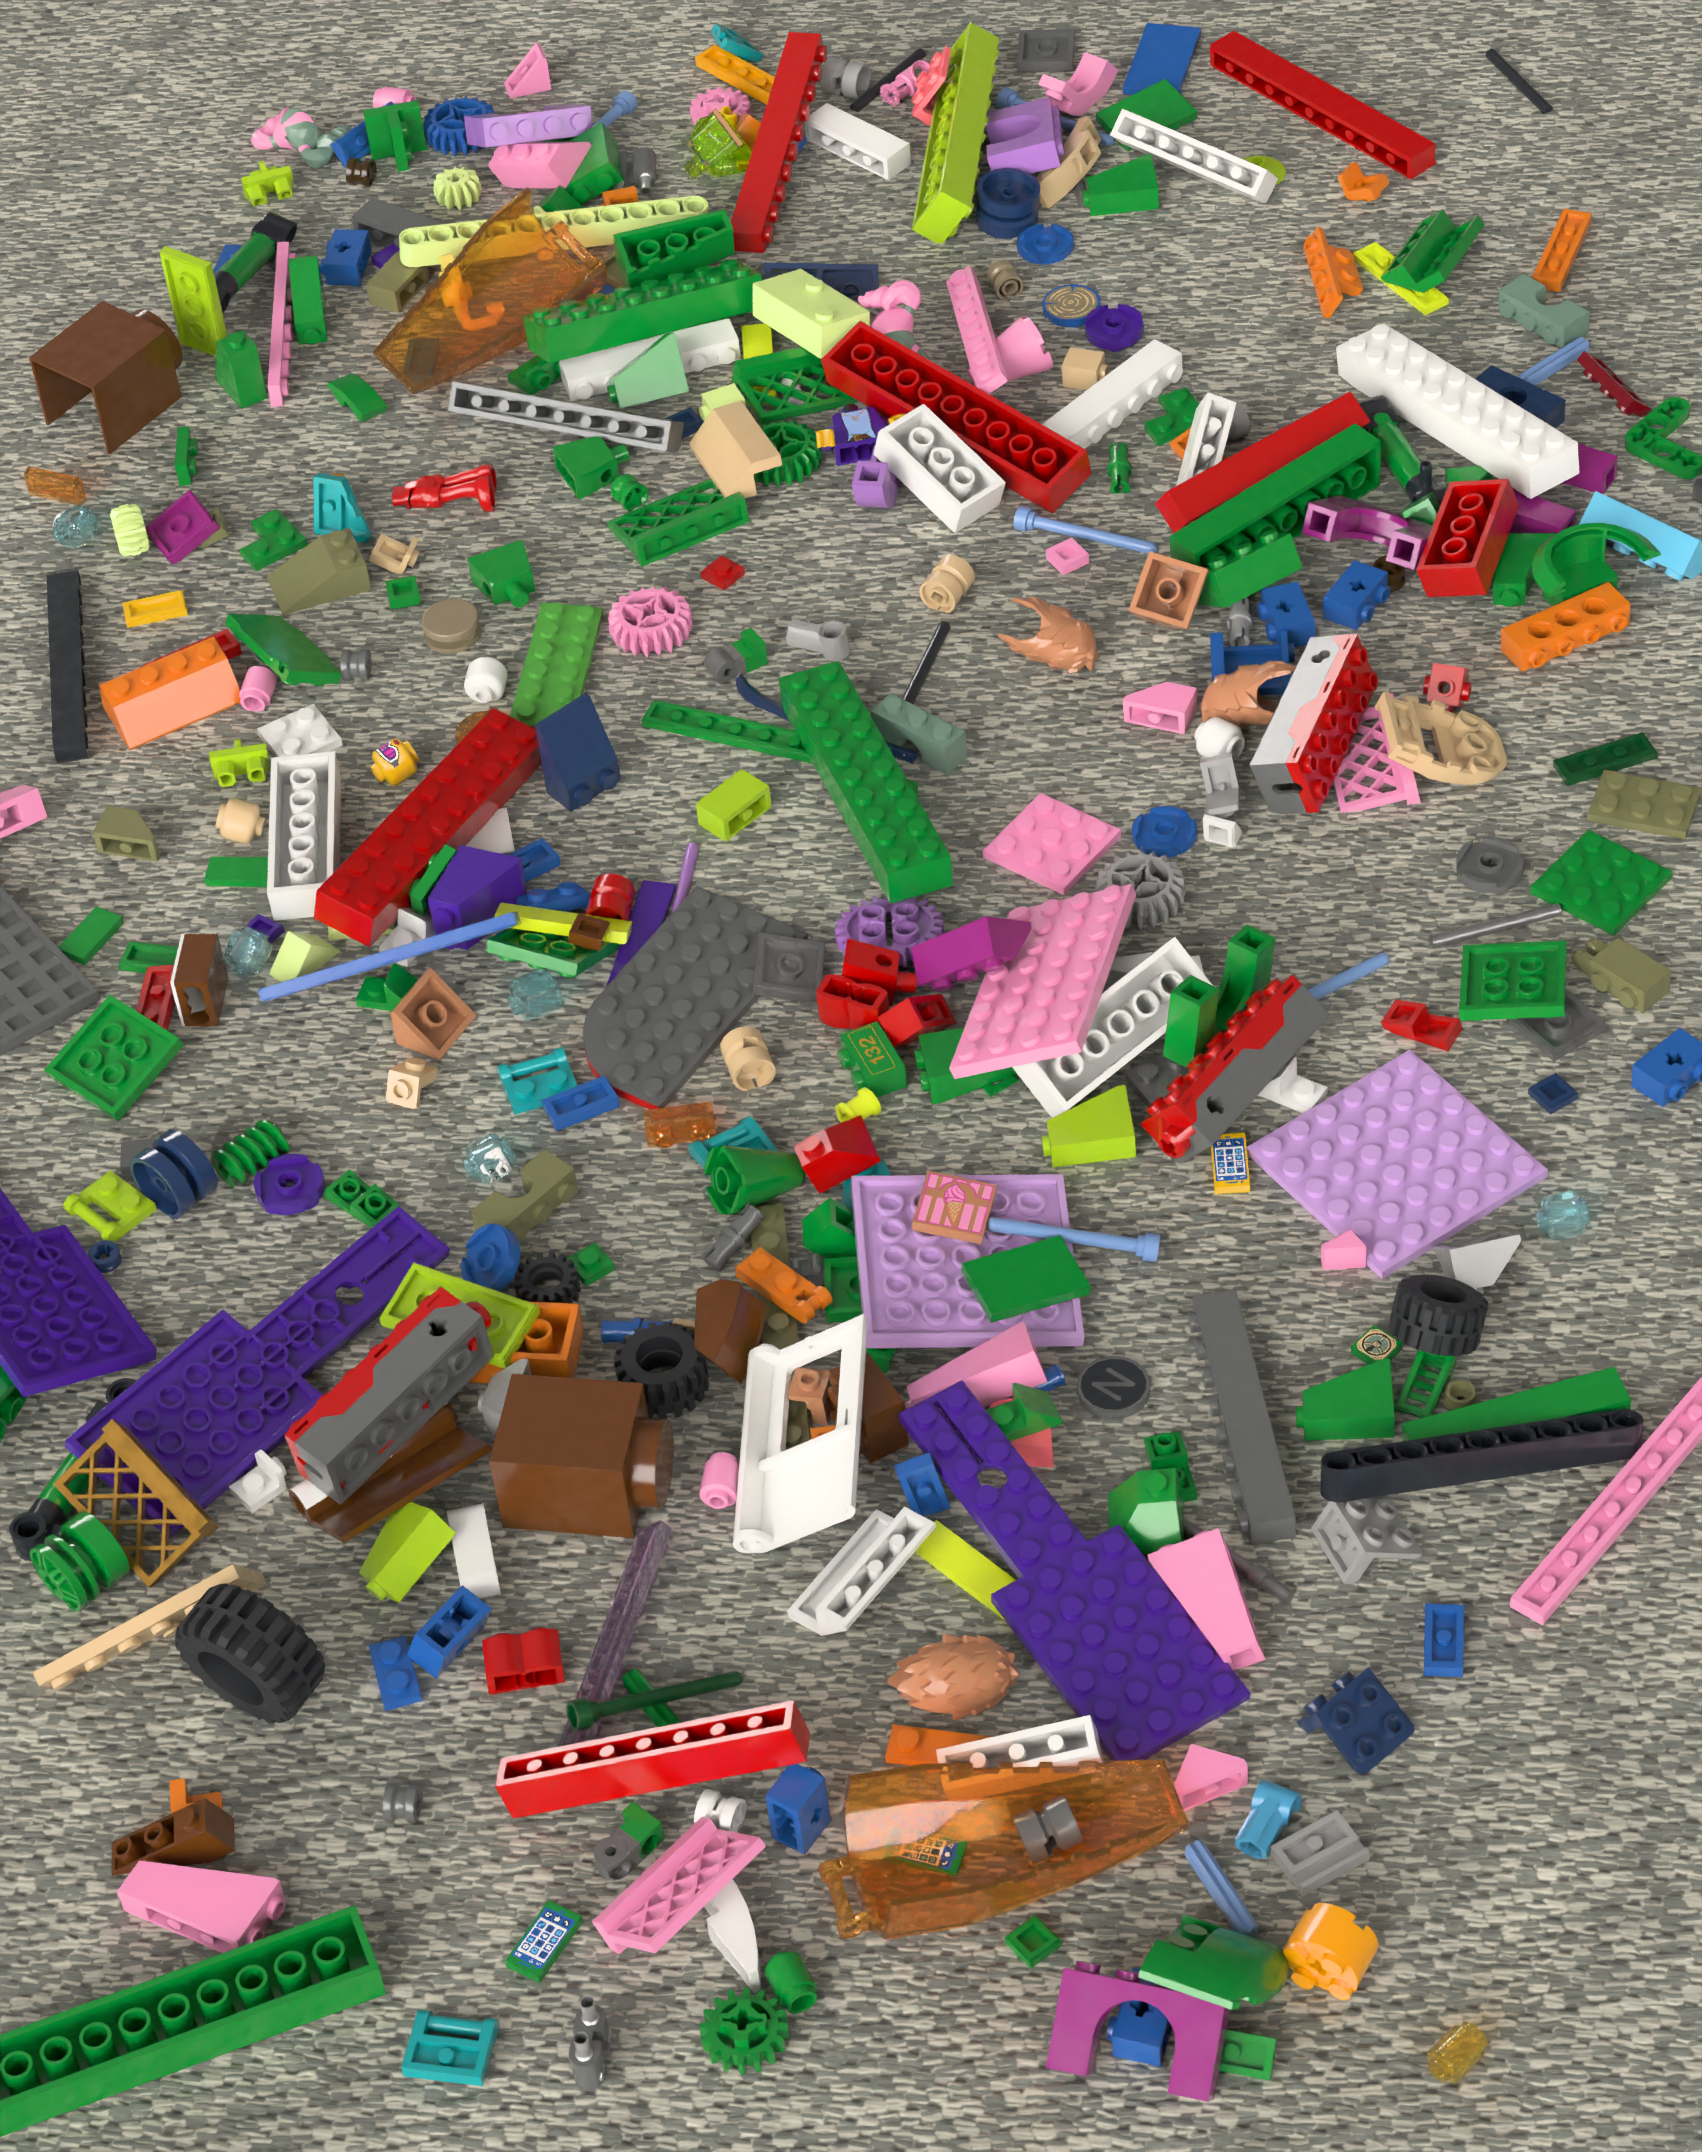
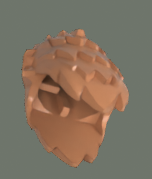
[998,596,1098,674]
[1200,661,1297,727]
[888,1634,1020,1720]

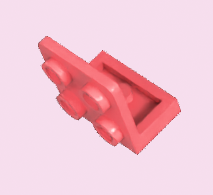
[911,46,951,126]

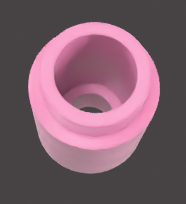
[373,86,416,108]
[239,666,277,711]
[699,1452,739,1509]

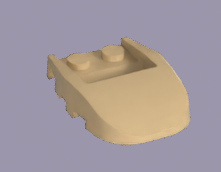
[1375,691,1507,785]

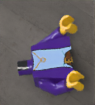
[816,404,906,466]

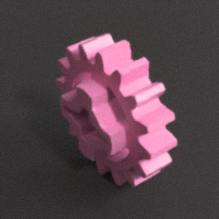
[690,87,751,133]

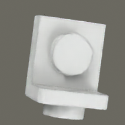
[229,1449,287,1513]

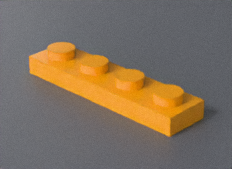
[695,44,775,105]

